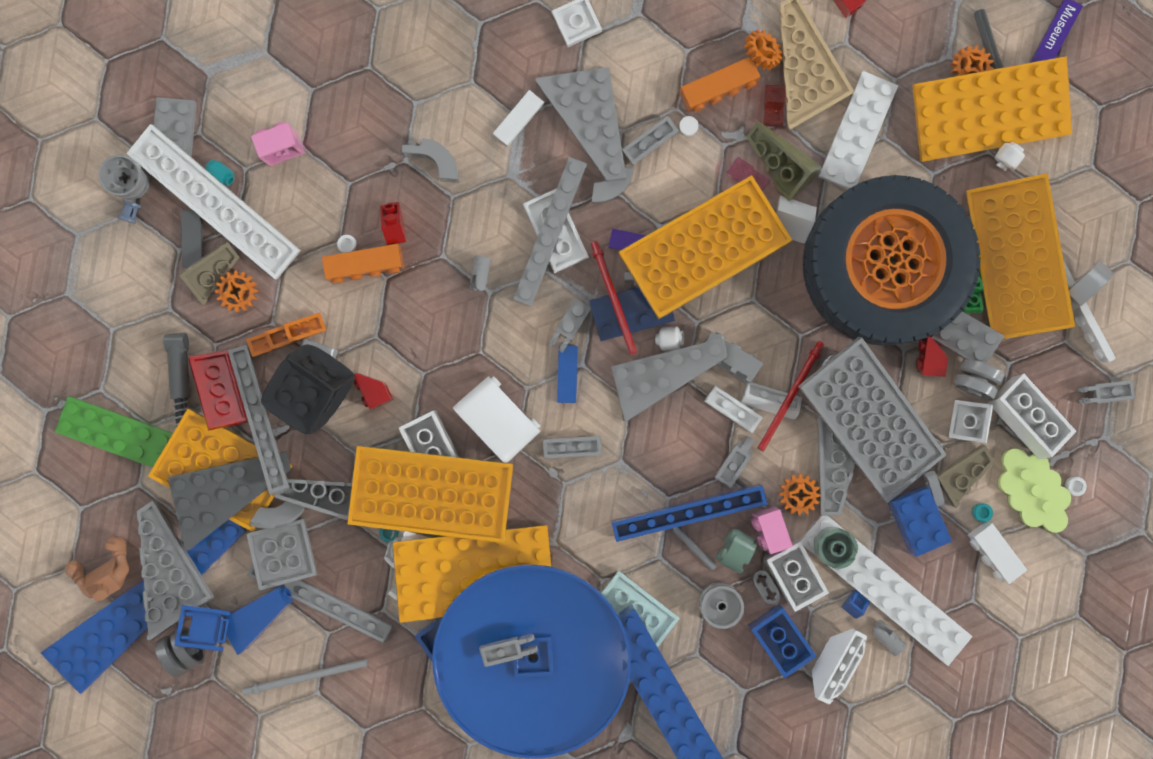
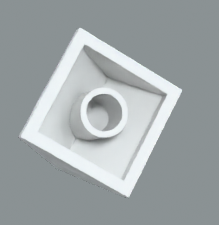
[775,196,817,244]
[949,400,993,443]

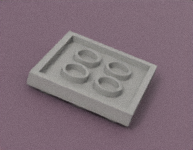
[246,519,318,591]

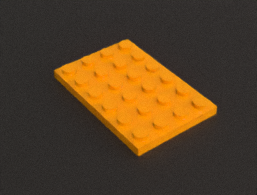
[148,408,293,532]

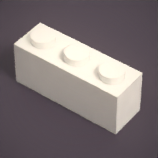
[968,522,1028,584]

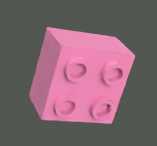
[251,122,305,166]
[751,506,793,554]

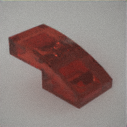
[763,85,785,127]

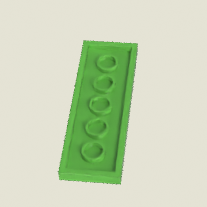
[55,396,173,467]

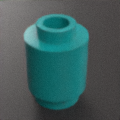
[205,159,235,186]

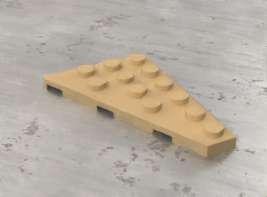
[779,0,854,131]

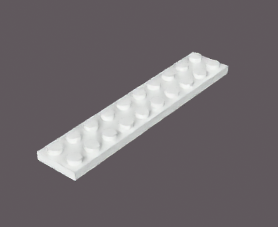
[127,124,301,279]
[799,515,973,666]

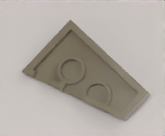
[179,241,239,306]
[936,444,995,508]

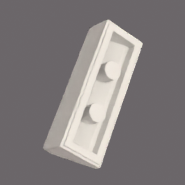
[741,382,802,420]

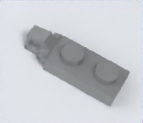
[714,436,755,488]

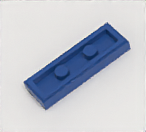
[557,345,578,403]

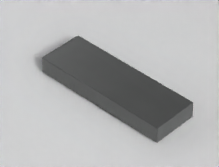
[181,210,203,268]

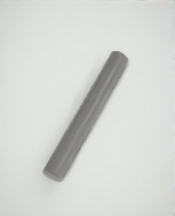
[671,527,717,571]

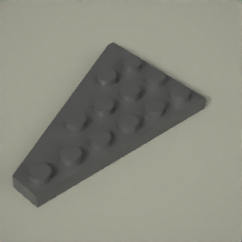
[168,451,291,551]

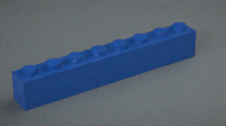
[611,484,768,542]

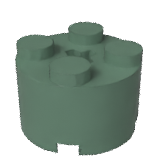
[814,527,858,569]
[715,528,758,574]

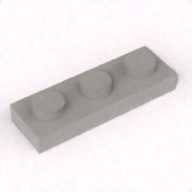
[622,116,679,166]
[543,436,602,459]

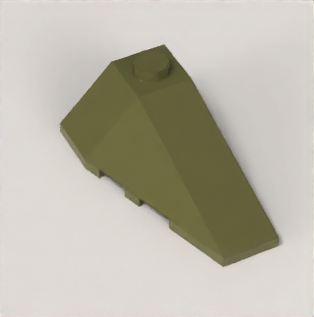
[747,121,822,201]

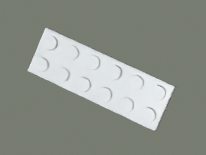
[818,71,898,189]

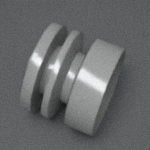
[99,155,150,200]

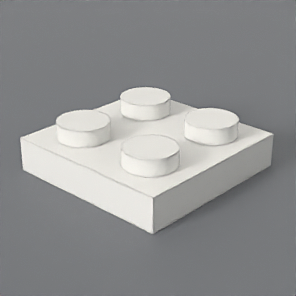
[552,0,602,47]

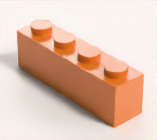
[679,56,761,113]
[322,244,404,284]

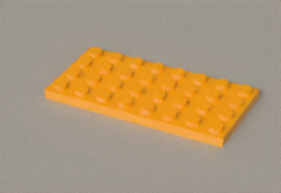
[912,56,1072,162]
[966,173,1075,339]
[618,175,793,319]
[347,446,514,543]
[392,525,551,623]

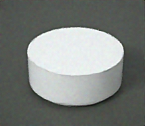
[679,116,699,137]
[337,235,357,253]
[1065,477,1087,496]

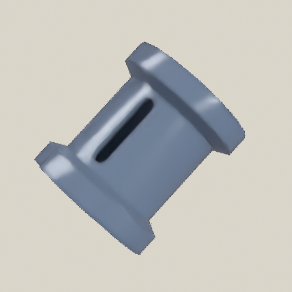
[118,200,141,224]

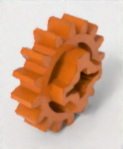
[744,29,783,70]
[950,45,994,76]
[215,270,259,312]
[778,473,821,516]

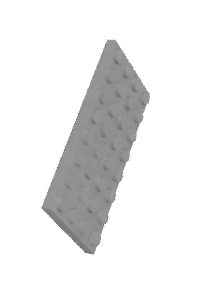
[798,337,946,503]

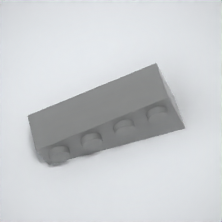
[275,479,352,520]

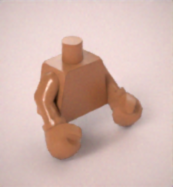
[65,536,129,602]

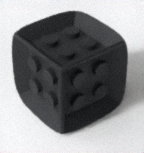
[261,344,355,435]

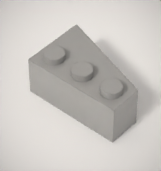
[704,332,764,384]

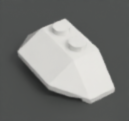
[812,629,867,704]

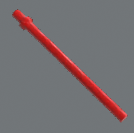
[591,241,637,355]
[757,341,825,452]

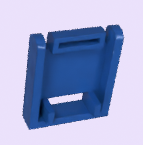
[174,605,230,652]

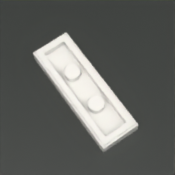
[493,90,544,147]
[704,386,763,433]

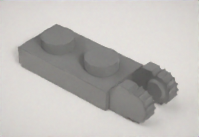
[549,299,591,353]
[1077,380,1135,404]
[479,634,538,667]

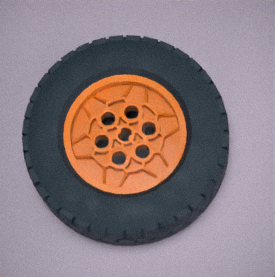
[803,175,981,346]

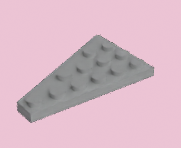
[536,67,626,182]
[137,501,214,641]

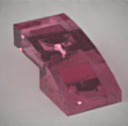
[727,157,770,192]

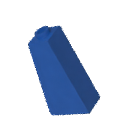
[223,584,293,655]

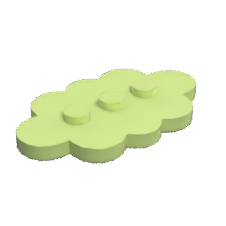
[998,448,1071,533]

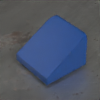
[842,589,870,619]

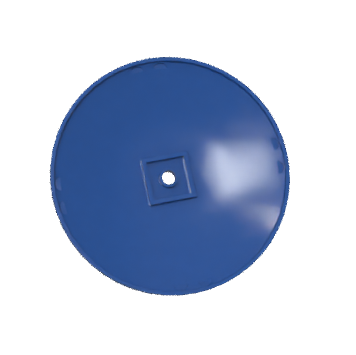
[432,564,631,759]

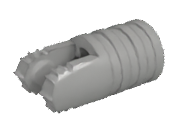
[470,256,491,291]
[872,620,906,656]

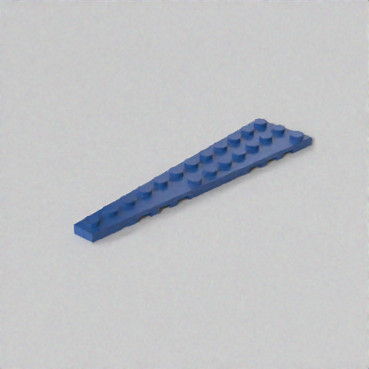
[41,520,247,694]

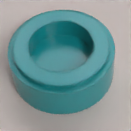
[972,503,993,523]
[379,528,398,543]

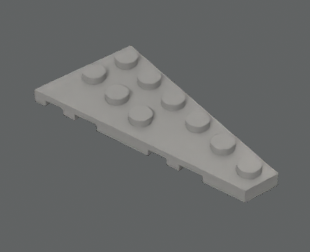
[611,338,728,422]
[817,413,856,516]

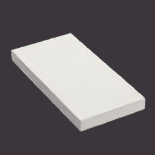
[523,188,589,274]

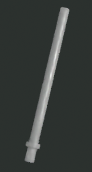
[242,659,368,696]

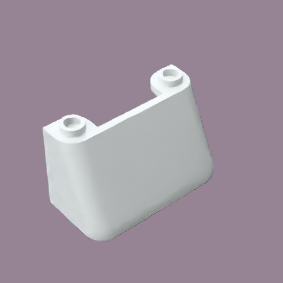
[453,376,541,463]

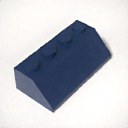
[589,287,675,341]

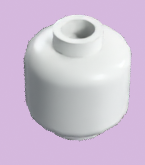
[994,142,1025,171]
[655,326,684,351]

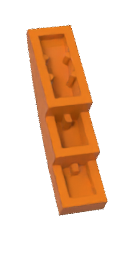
[246,312,327,358]

